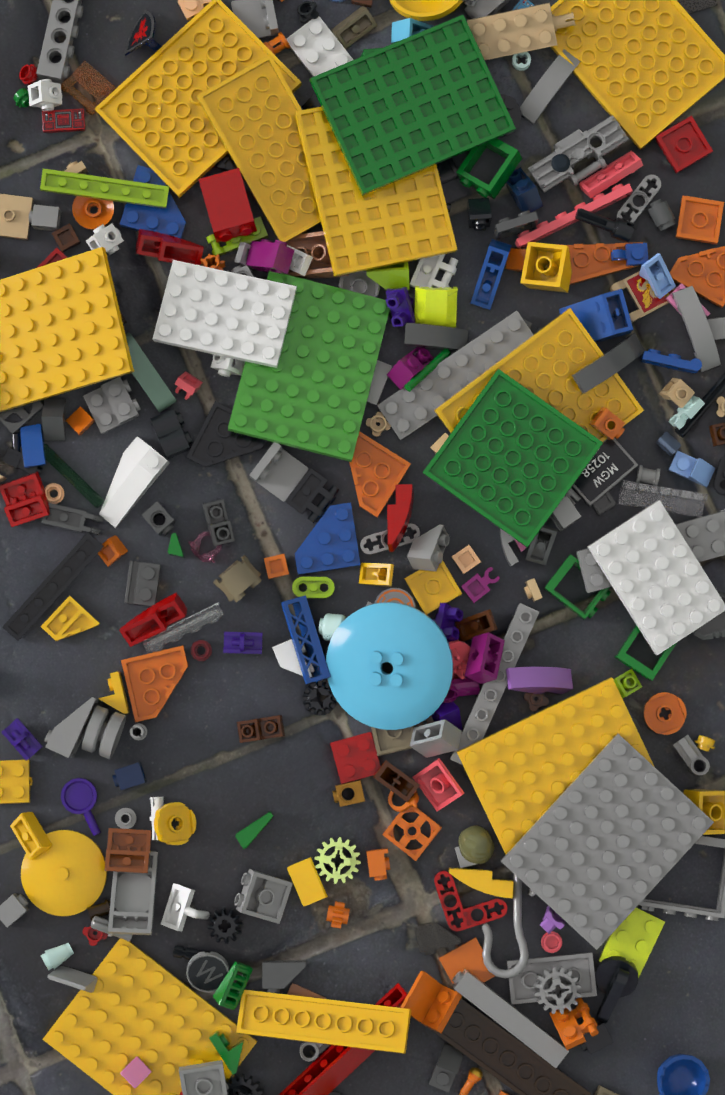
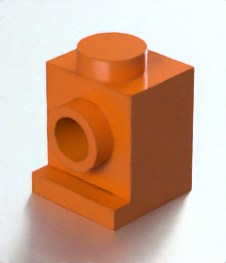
[589,407,625,440]
[366,848,390,881]

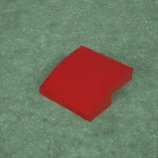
[0,472,50,527]

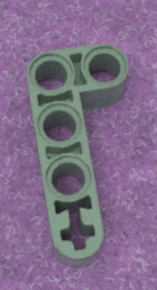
[125,332,177,413]

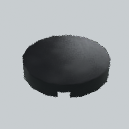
[595,956,639,997]

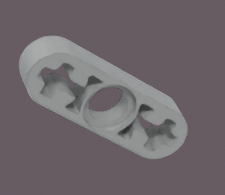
[616,174,661,223]
[360,523,420,555]

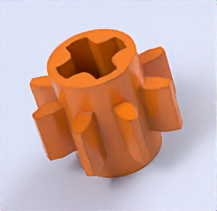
[200,253,226,271]
[326,901,350,929]

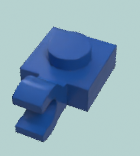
[611,243,648,266]

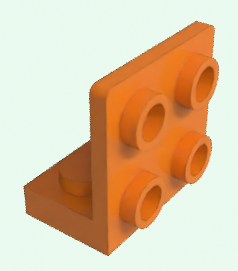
[401,971,462,1034]

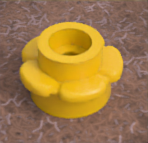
[695,735,715,752]

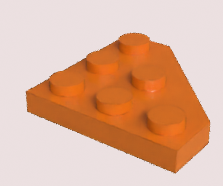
[670,246,725,308]
[349,431,411,518]
[121,645,188,722]

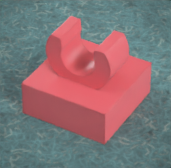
[175,371,203,400]

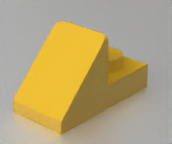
[98,671,130,714]

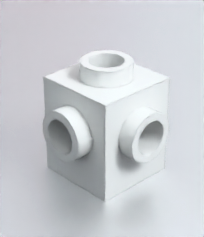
[28,79,62,111]
[86,223,124,256]
[211,355,245,377]

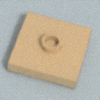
[0,194,34,240]

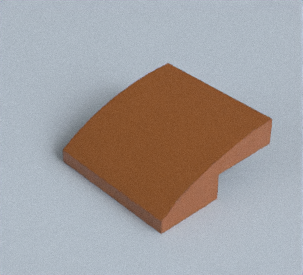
[105,828,152,873]

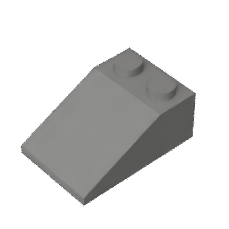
[45,697,100,758]

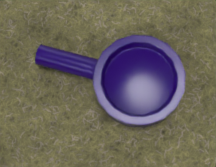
[61,778,101,836]

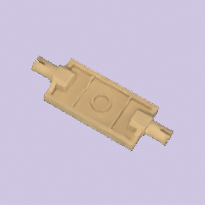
[467,2,576,60]

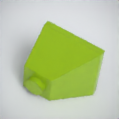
[366,262,410,290]

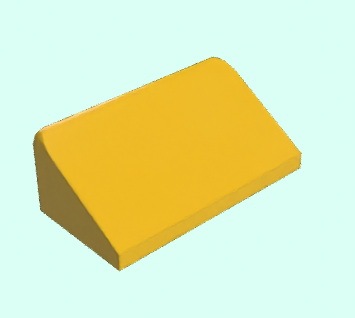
[10,812,52,860]
[287,857,328,907]

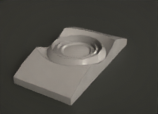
[108,851,158,935]

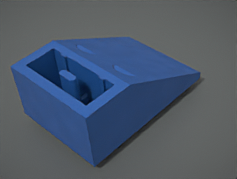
[559,289,633,343]

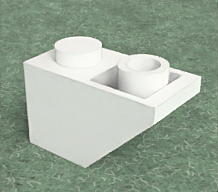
[272,639,315,678]

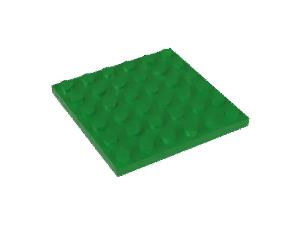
[423,369,603,548]

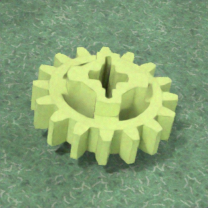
[315,837,361,884]

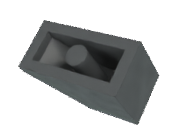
[262,960,306,993]

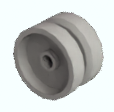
[82,706,126,759]

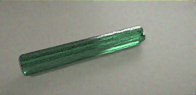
[44,444,104,508]

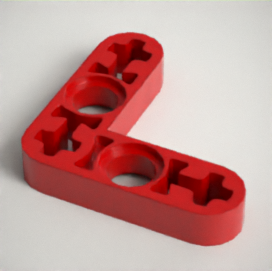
[434,870,507,932]

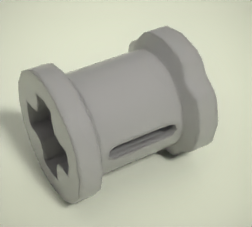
[636,465,660,487]

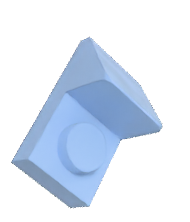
[639,253,676,299]
[668,450,715,488]

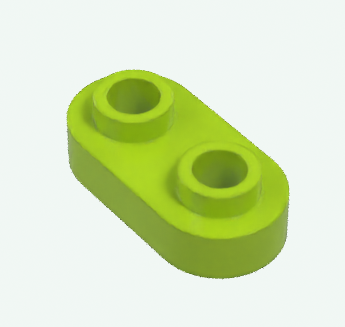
[292,577,335,598]

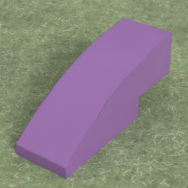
[506,667,573,694]

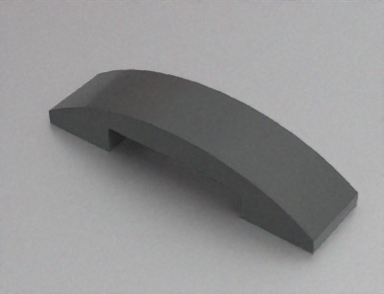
[572,333,645,394]

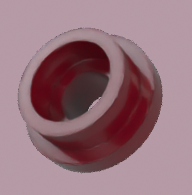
[191,640,212,661]

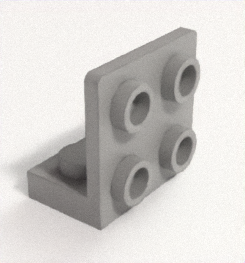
[231,0,279,39]
[249,442,309,502]

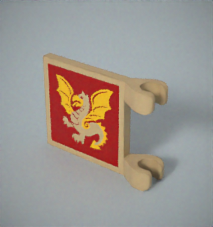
[610,271,674,323]

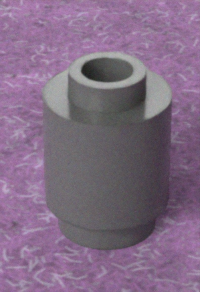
[648,199,676,231]

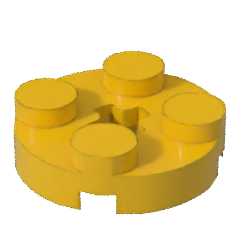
[154,802,196,845]

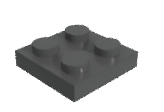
[493,211,539,241]

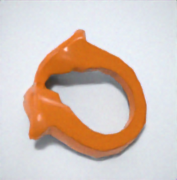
[388,790,419,812]

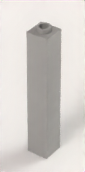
[452,969,569,1068]

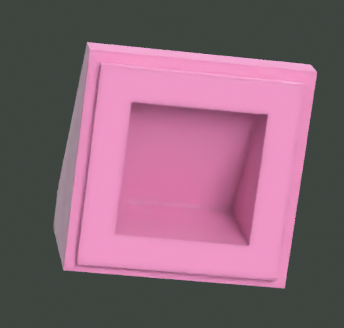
[120,1056,152,1088]

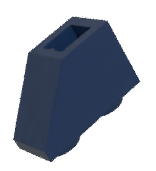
[505,167,543,213]

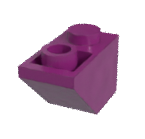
[387,347,434,390]

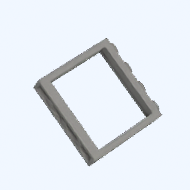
[639,836,725,921]

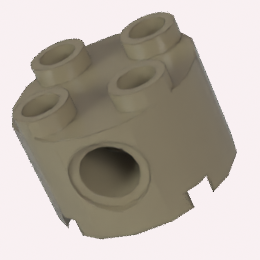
[213,555,262,602]

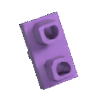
[540,905,566,934]

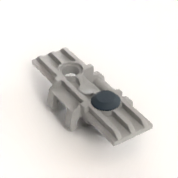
[528,115,629,193]

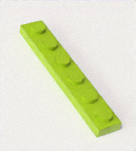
[40,169,169,209]

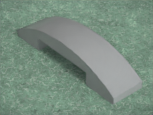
[520,49,581,124]
[672,286,721,372]

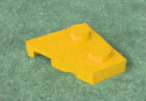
[41,596,100,641]

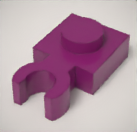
[461,567,500,603]

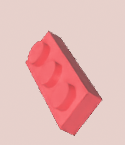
[579,150,644,199]

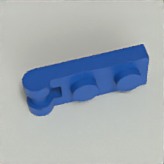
[640,349,702,374]

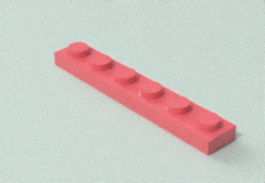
[515,183,633,249]

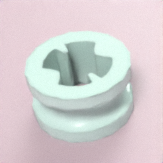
[512,52,531,71]

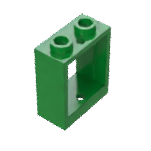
[456,138,522,199]
[543,554,611,620]
[614,625,677,681]

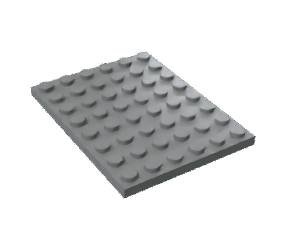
[501,733,714,950]

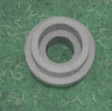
[115,808,137,829]

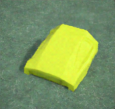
[414,286,458,328]

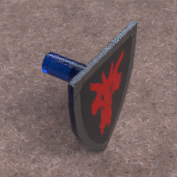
[124,10,162,56]

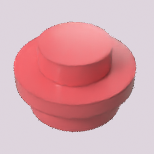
[541,931,562,953]

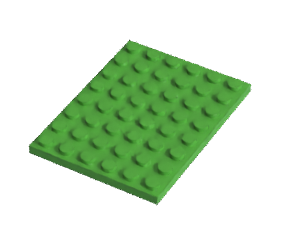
[228,271,390,462]

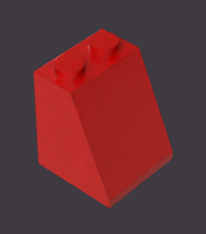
[198,168,257,243]

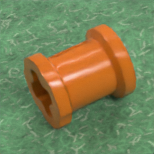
[263,32,290,55]

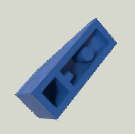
[470,239,512,310]

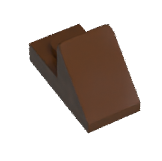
[455,609,497,642]

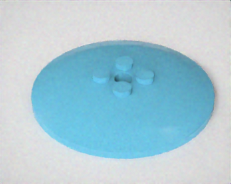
[326,602,453,730]

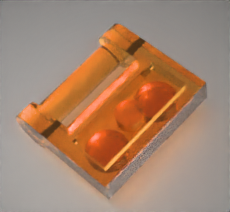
[61,60,116,116]

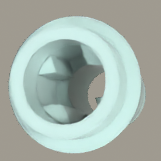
[40,943,74,971]

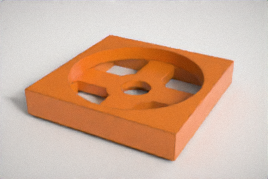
[382,806,442,861]

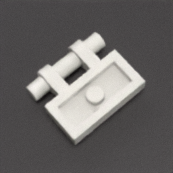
[409,254,458,288]

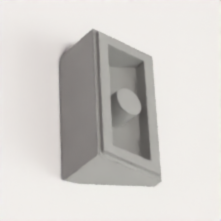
[47,966,98,993]

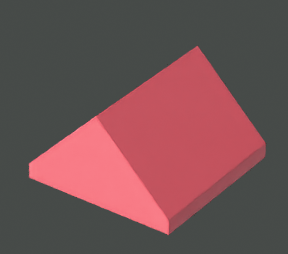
[412,758,464,812]

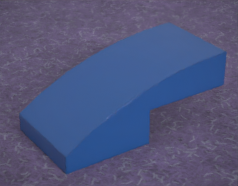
[20,424,47,468]

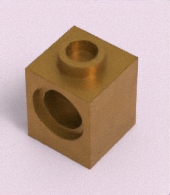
[332,780,365,807]

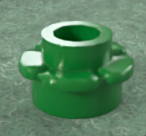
[13,88,29,108]

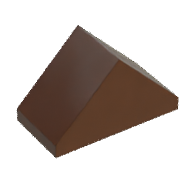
[373,760,420,802]

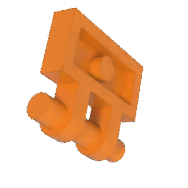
[549,998,599,1050]

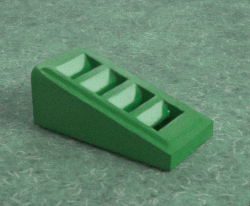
[235,812,274,849]
[213,961,253,1010]

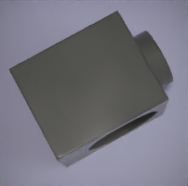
[142,501,175,536]

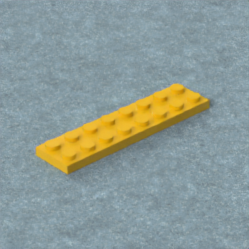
[236,990,411,1054]

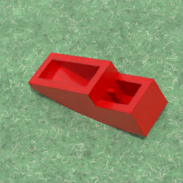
[135,229,204,265]
[387,484,414,552]
[119,592,187,647]

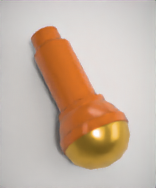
[459,1067,483,1095]

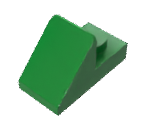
[209,1031,244,1075]

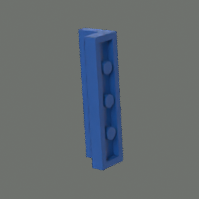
[281,595,331,684]

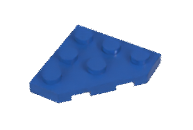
[120,165,186,239]
[295,502,361,575]

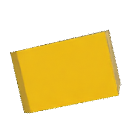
[359,563,394,587]

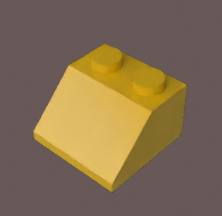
[684,789,725,835]

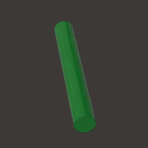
[404,349,451,392]

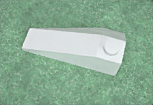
[99,436,170,528]

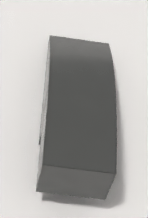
[404,323,468,351]

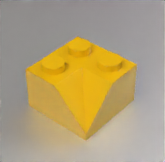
[520,242,572,293]

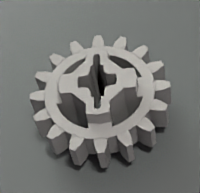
[534,966,581,1014]

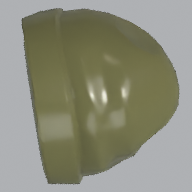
[458,825,494,864]

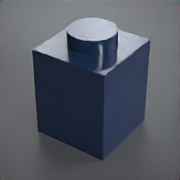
[112,762,147,790]

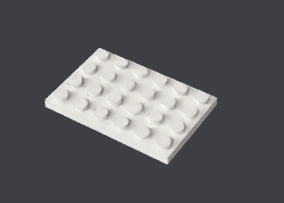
[152,260,297,368]
[587,500,725,655]

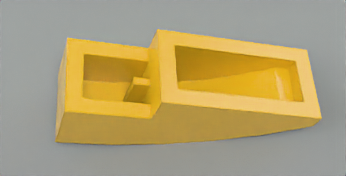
[449,867,514,899]

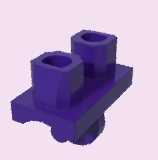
[385,287,416,327]
[432,603,463,642]
[223,632,263,654]
[1,718,43,761]

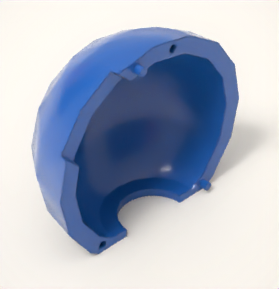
[657,1054,710,1095]

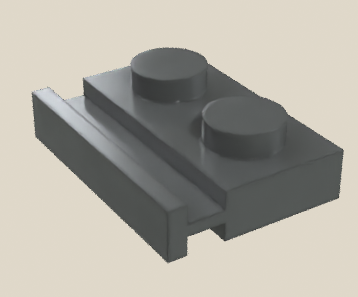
[124,561,161,606]

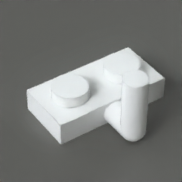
[161,883,210,931]

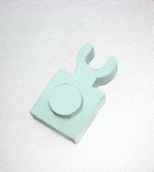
[669,396,705,430]

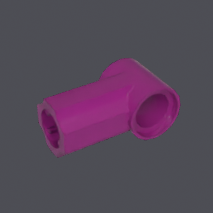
[443,677,480,703]

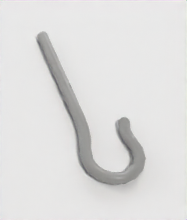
[482,874,529,979]

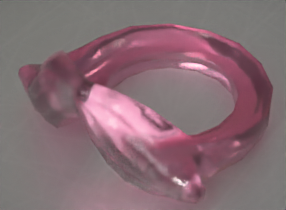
[188,531,222,563]

